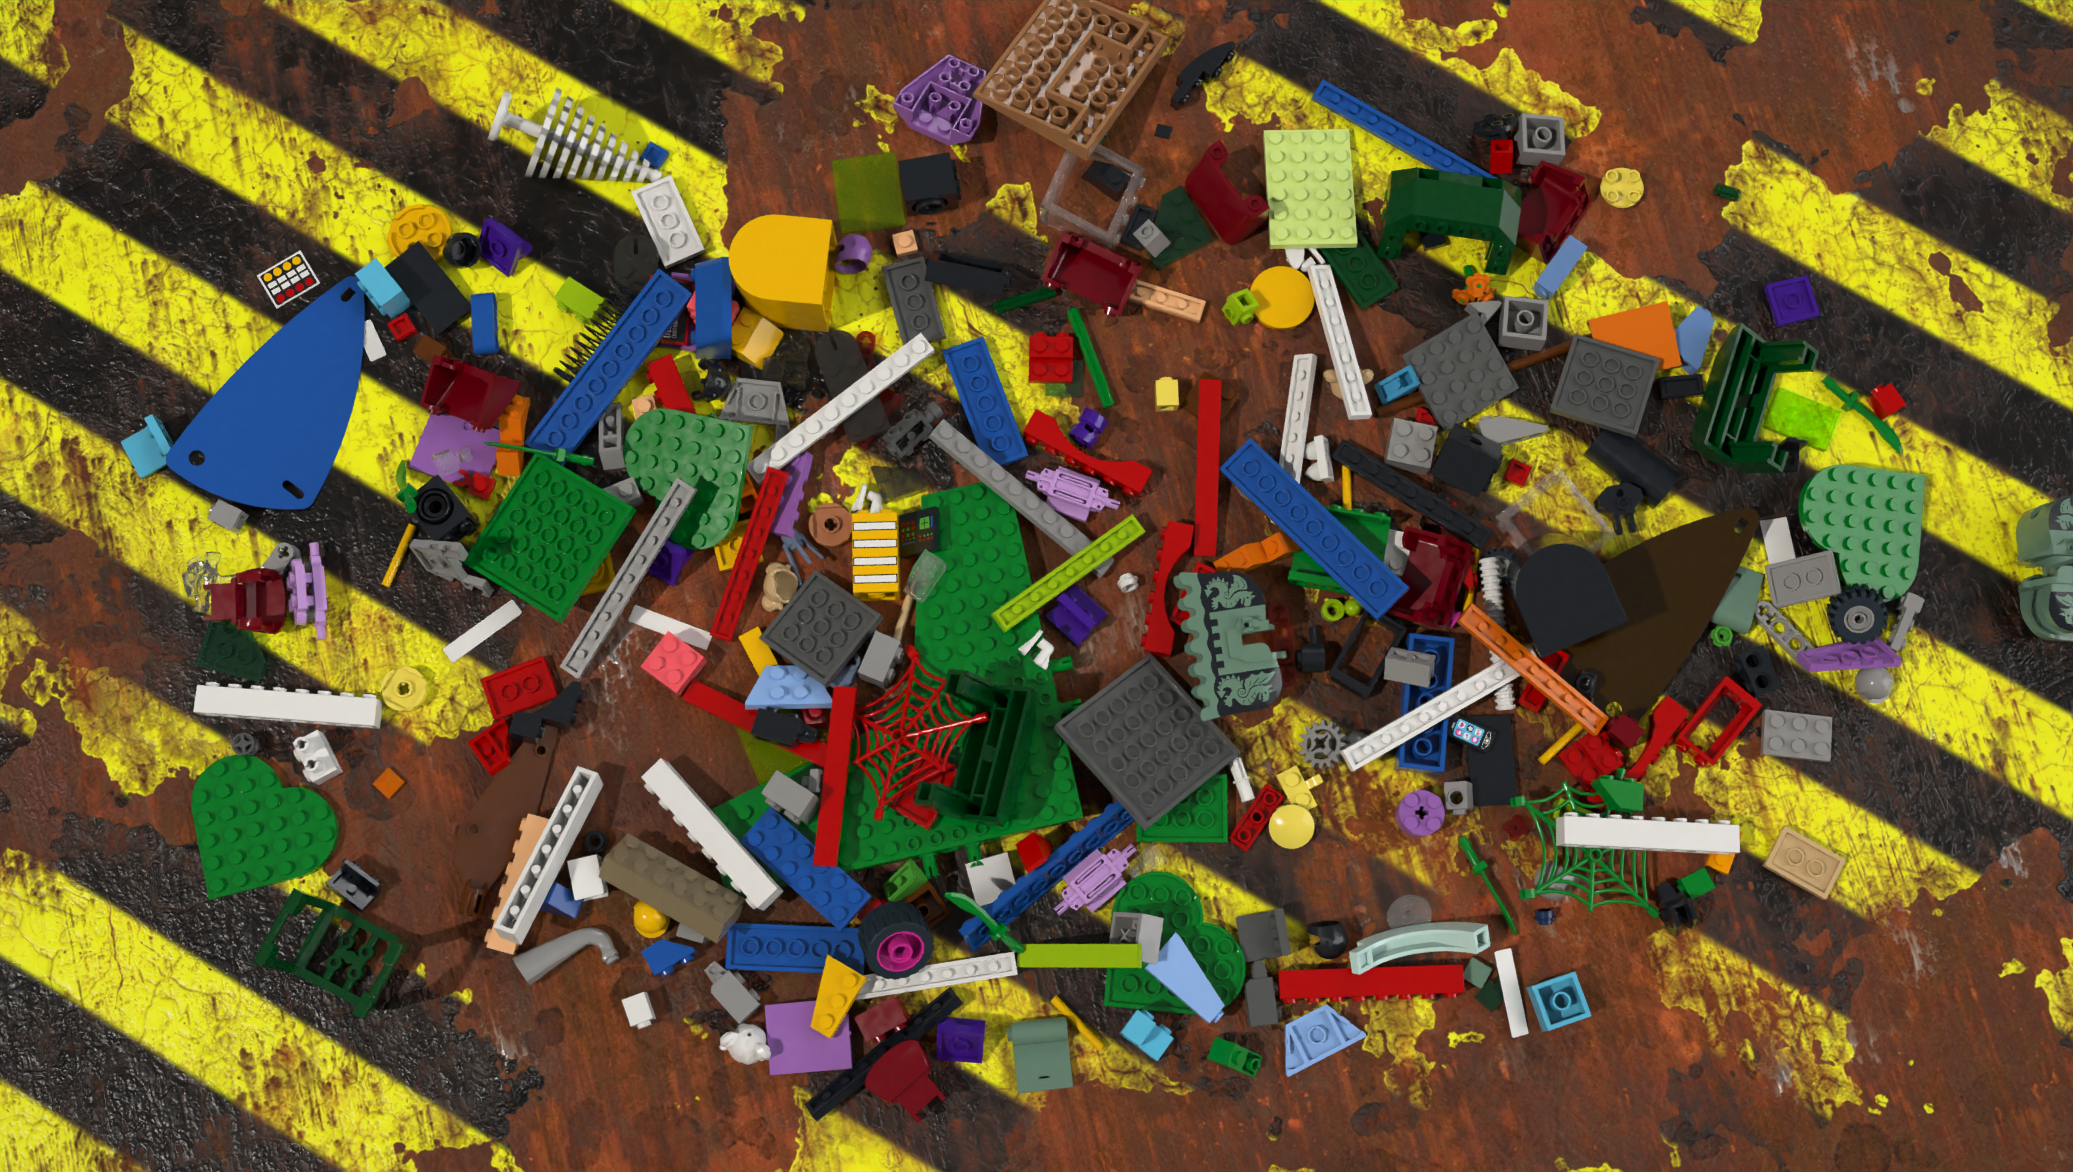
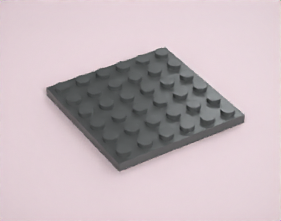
[1053,653,1241,831]

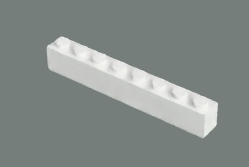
[193,682,383,729]
[641,758,784,911]
[494,766,604,945]
[1556,812,1740,855]

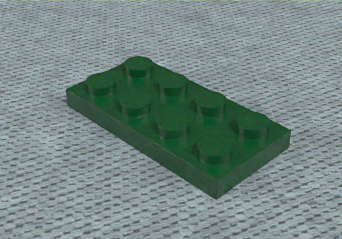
[1317,227,1399,311]

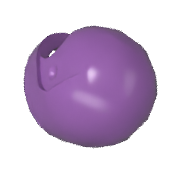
[833,234,872,274]

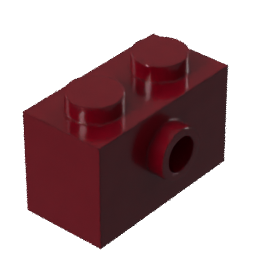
[1604,713,1645,751]
[854,994,912,1044]

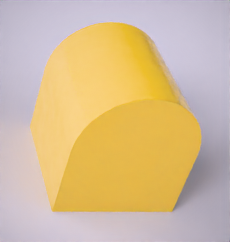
[729,214,838,332]

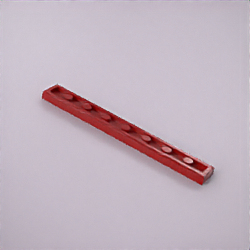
[1194,379,1221,557]
[710,466,790,642]
[682,680,851,769]
[813,686,858,868]

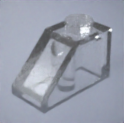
[903,549,947,604]

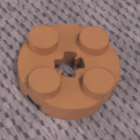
[809,503,852,548]

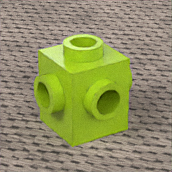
[1222,288,1259,326]

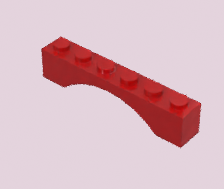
[1023,409,1153,498]
[1140,521,1194,658]
[1581,696,1690,818]

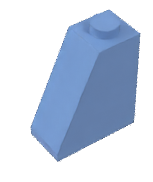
[1531,235,1588,301]
[1674,305,1715,375]

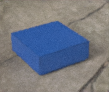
[639,141,670,170]

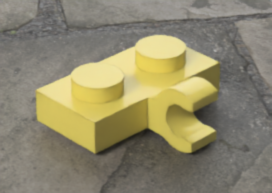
[1276,766,1323,811]

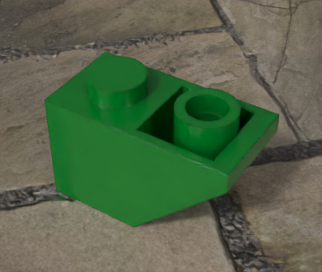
[1591,775,1644,814]
[1207,1037,1263,1078]

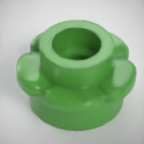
[1710,625,1733,647]

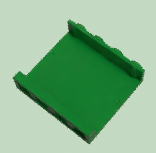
[1288,505,1391,595]

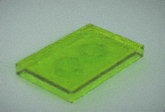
[1762,387,1840,452]

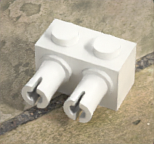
[293,730,343,785]

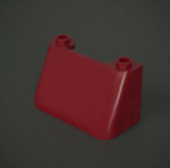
[1185,140,1270,245]
[1516,160,1591,264]
[1041,230,1145,318]
[419,355,521,433]
[1386,526,1471,630]

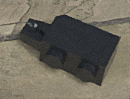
[750,707,819,749]

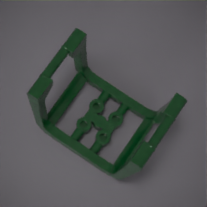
[253,888,412,1020]

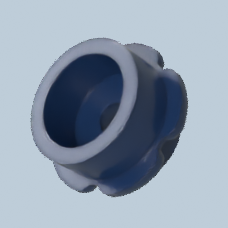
[1533,908,1557,925]

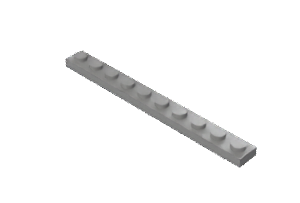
[928,419,1114,578]
[560,477,698,679]

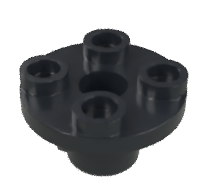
[1472,113,1516,149]

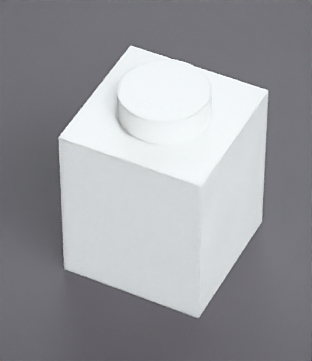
[622,992,656,1030]

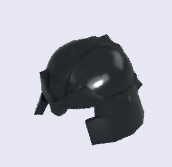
[691,357,732,403]

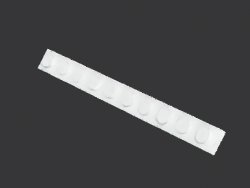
[747,333,935,485]
[1340,644,1538,771]

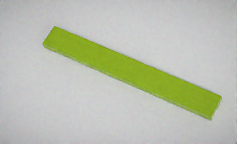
[991,514,1146,633]

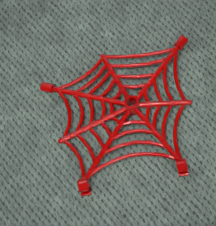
[851,644,989,821]

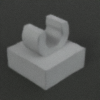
[801,769,824,796]

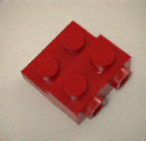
[1028,332,1073,384]
[1557,729,1624,792]

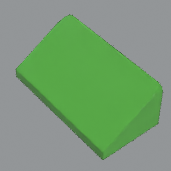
[882,859,928,902]

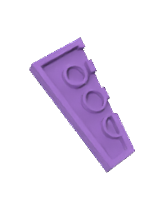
[769,451,813,539]
[1797,635,1902,672]

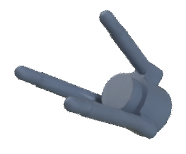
[781,528,824,586]

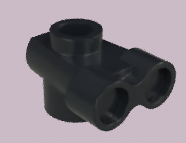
[1573,669,1597,704]

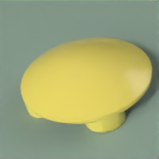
[1600,168,1644,208]
[1269,804,1314,849]

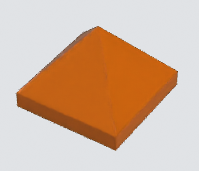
[373,767,405,799]

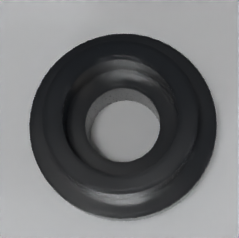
[584,831,607,854]

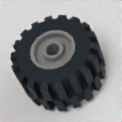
[1826,583,1888,645]

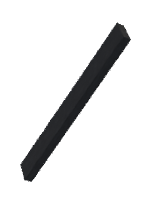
[1331,439,1494,551]
[804,987,963,1122]

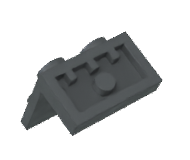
[1235,908,1291,962]

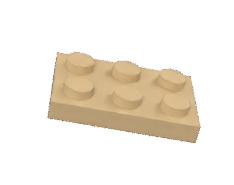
[1762,826,1846,900]

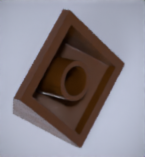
[902,882,951,929]

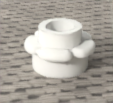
[1117,573,1138,593]

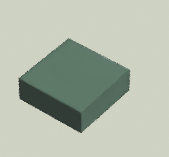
[1463,957,1492,989]

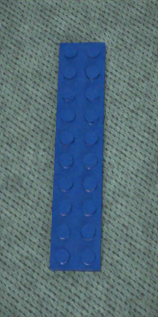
[524,269,693,466]
[1219,438,1410,621]
[958,801,1135,952]

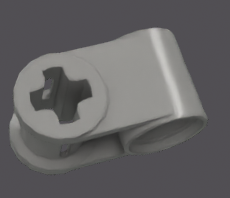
[261,542,301,583]

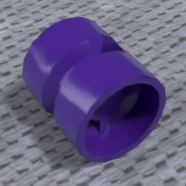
[1068,408,1108,449]

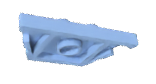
[745,666,832,710]
[1284,1004,1366,1077]

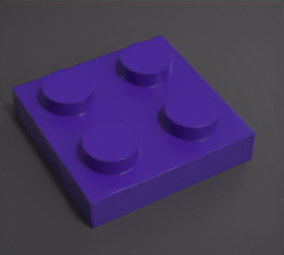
[1763,275,1820,328]

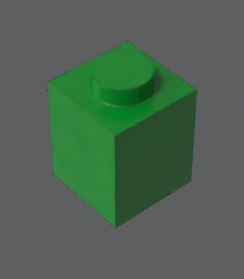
[1674,867,1716,900]

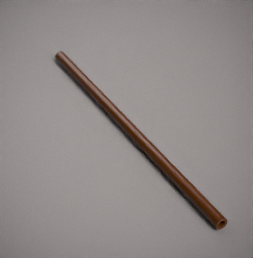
[1374,333,1592,418]

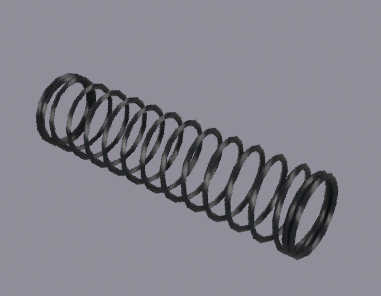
[553,281,638,383]

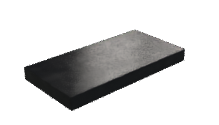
[384,241,471,335]
[1464,715,1517,807]

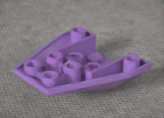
[893,54,987,145]

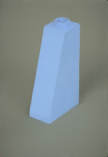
[1145,932,1225,1024]

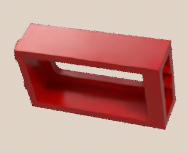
[1673,676,1762,768]

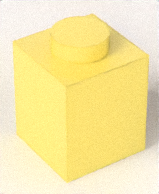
[1155,377,1179,412]

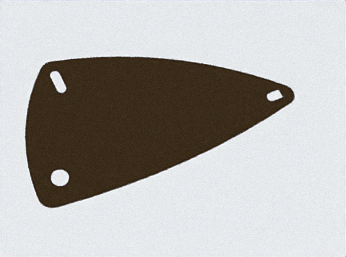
[1559,508,1760,731]

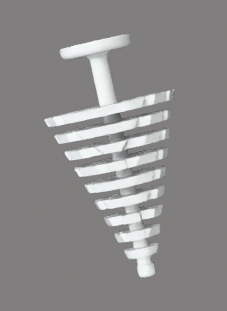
[487,87,662,183]

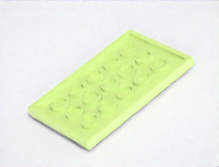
[1263,129,1357,249]

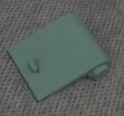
[1709,566,1763,635]
[1006,1016,1073,1094]

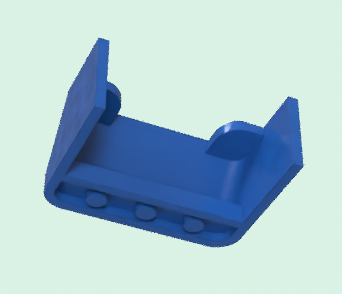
[691,257,732,359]

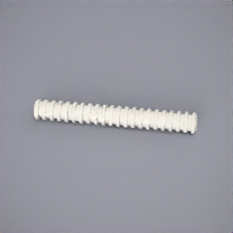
[1479,557,1516,711]

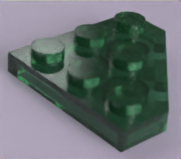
[1146,186,1213,271]
[194,621,269,684]

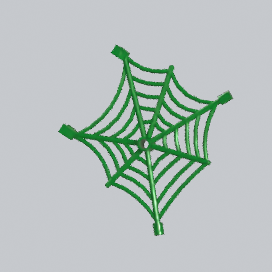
[1510,768,1660,919]

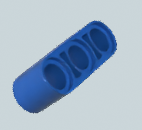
[471,292,499,355]

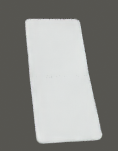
[363,320,386,362]

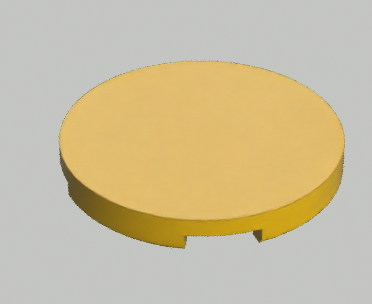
[387,204,454,263]
[1250,266,1315,329]

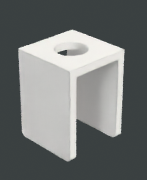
[567,854,609,902]

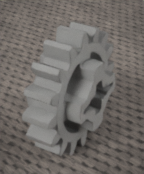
[1298,720,1348,770]

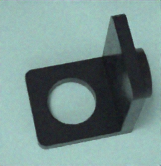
[1777,437,1808,472]

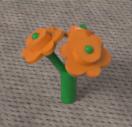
[1452,265,1497,305]

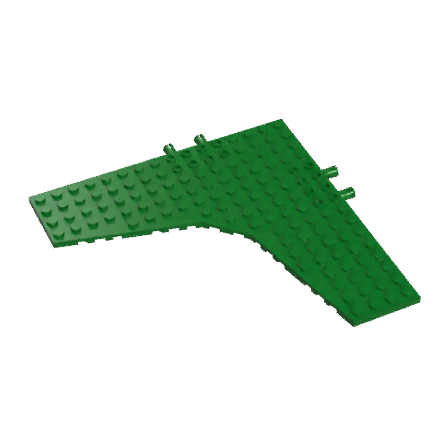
[711,482,1084,896]

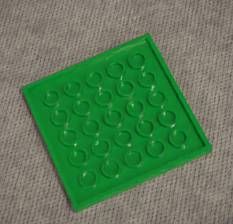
[462,453,637,624]

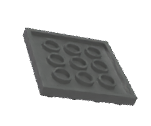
[1400,312,1519,432]
[1549,334,1660,438]
[759,570,883,688]

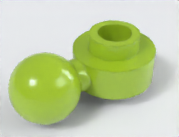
[1321,599,1362,622]

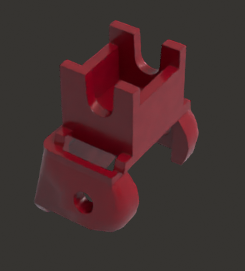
[203,568,287,635]
[865,1039,946,1123]

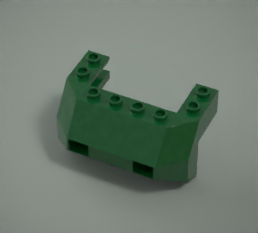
[1377,167,1521,276]
[1691,323,1819,473]
[914,670,1037,827]

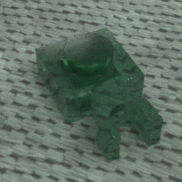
[1473,974,1504,1013]

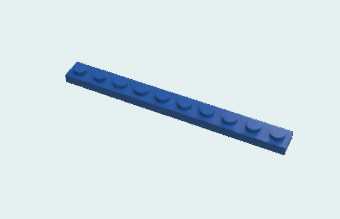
[1311,80,1498,179]

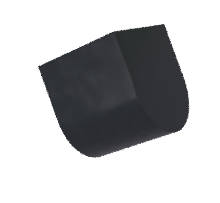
[1506,533,1628,658]

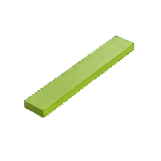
[1017,944,1142,968]

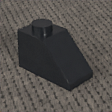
[1082,160,1130,202]

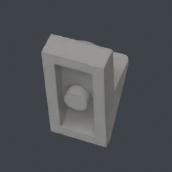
[1465,301,1502,326]

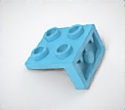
[121,414,174,479]

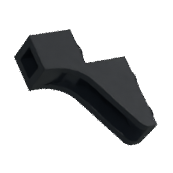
[509,681,585,745]

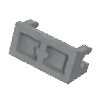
[1384,647,1436,688]

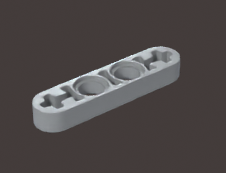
[1753,601,1814,671]

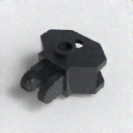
[1593,483,1643,536]
[1656,881,1697,937]

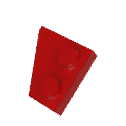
[468,717,511,777]

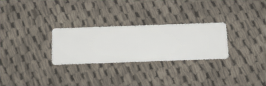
[443,600,522,663]
[629,605,712,650]
[1494,948,1529,1038]

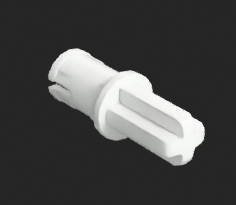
[1229,757,1255,803]

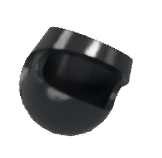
[442,232,481,269]
[1306,921,1349,959]

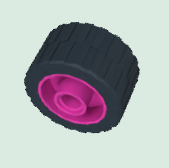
[858,901,934,980]

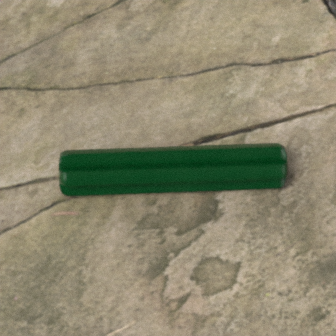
[993,286,1056,314]

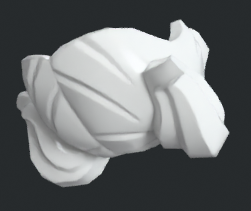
[719,1023,771,1065]

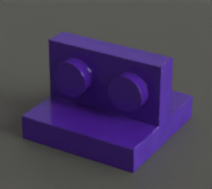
[479,217,533,277]
[647,538,694,587]
[1044,584,1107,647]
[936,1017,986,1064]

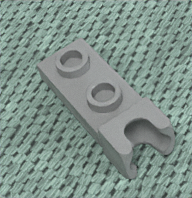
[1886,592,1925,653]

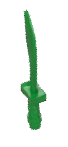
[1821,375,1902,454]
[484,442,594,466]
[395,460,419,513]
[1457,835,1517,936]
[944,892,1024,954]

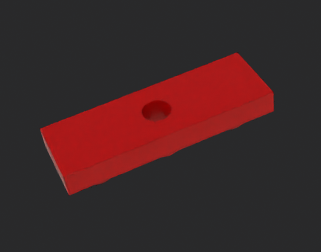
[1228,784,1285,852]

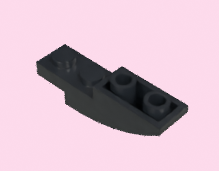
[1170,41,1236,111]

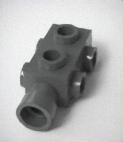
[882,401,944,458]

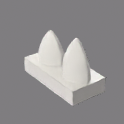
[1303,435,1334,483]

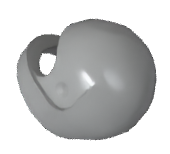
[1854,667,1894,703]
[1534,860,1580,900]

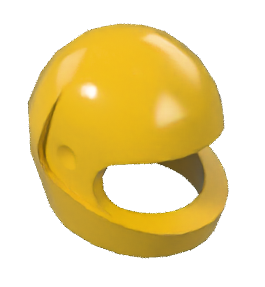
[633,900,670,938]

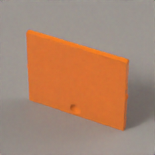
[1588,301,1682,371]

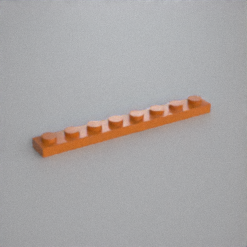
[1456,603,1609,736]

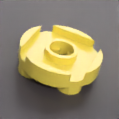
[381,666,428,712]

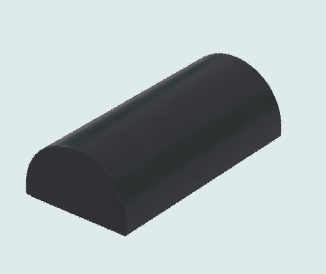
[1583,429,1681,509]

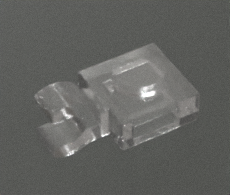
[431,445,473,478]
[1126,843,1167,879]

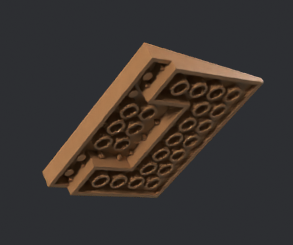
[973,0,1168,161]

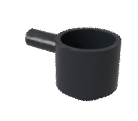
[1295,626,1325,673]

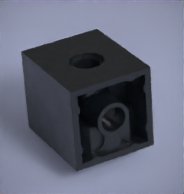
[898,152,961,217]
[1430,423,1504,498]
[411,474,480,543]

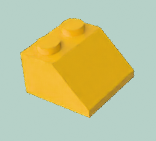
[731,307,784,371]

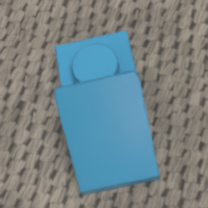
[1374,365,1420,405]

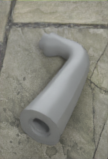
[512,927,619,986]

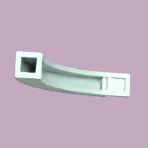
[1349,922,1490,975]

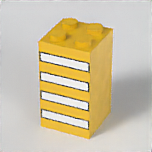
[852,509,900,601]

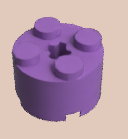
[1395,790,1445,838]

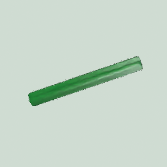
[1067,307,1114,408]

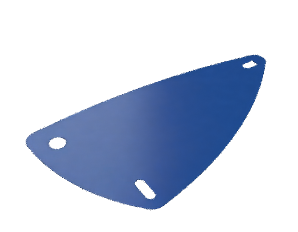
[166,276,365,509]

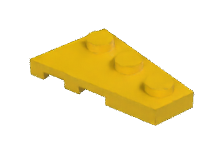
[810,954,868,1039]

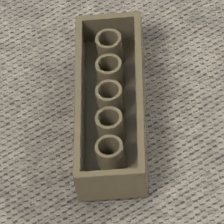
[599,834,745,943]

